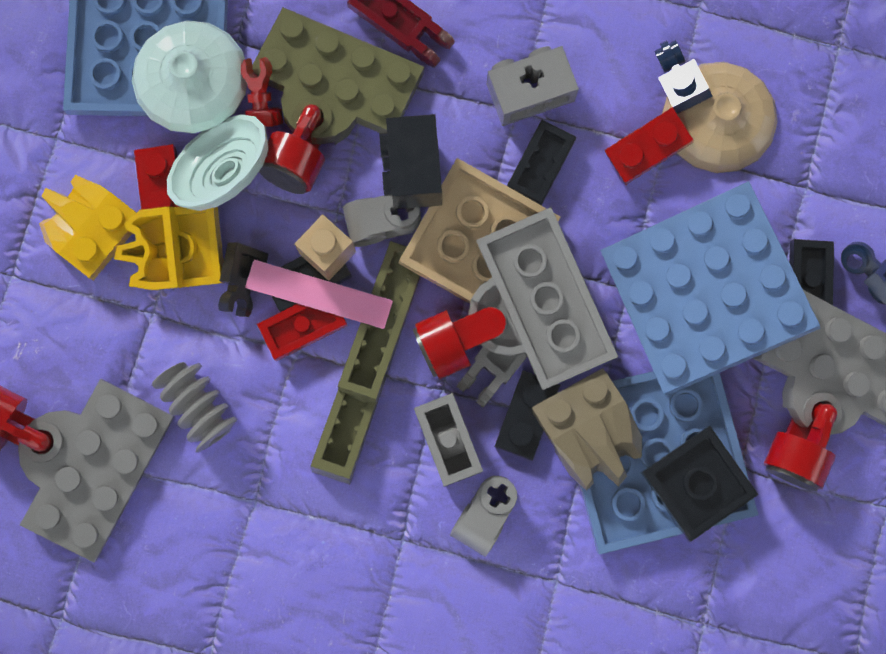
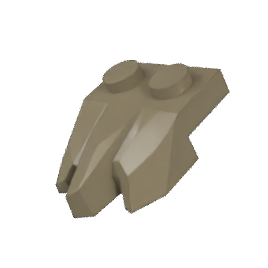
[532,368,642,491]

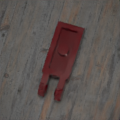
[347,0,455,68]

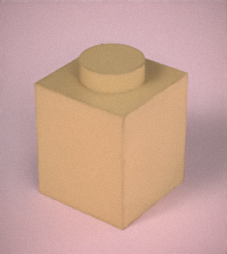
[294,214,356,281]

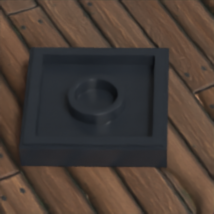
[640,426,759,542]

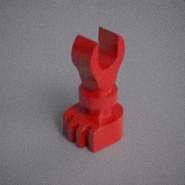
[241,57,283,127]

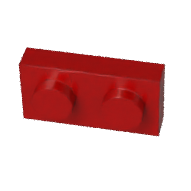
[605,107,694,185]
[134,144,180,210]
[257,304,348,361]

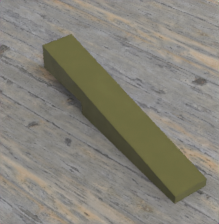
[310,241,421,485]

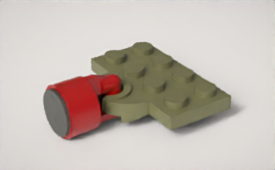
[252,7,424,194]

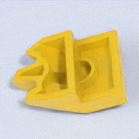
[39,175,136,281]
[114,207,224,290]

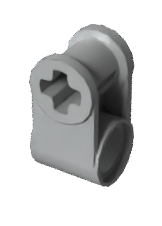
[342,196,421,247]
[450,476,517,557]

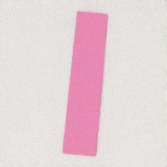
[245,260,393,329]

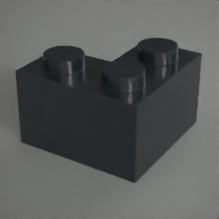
[379,114,442,209]

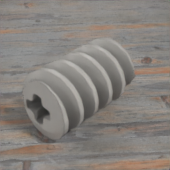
[152,362,237,453]

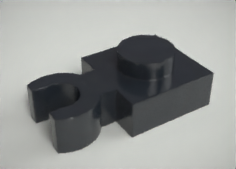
[218,242,269,317]

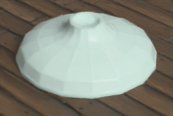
[132,21,247,133]
[167,114,268,211]

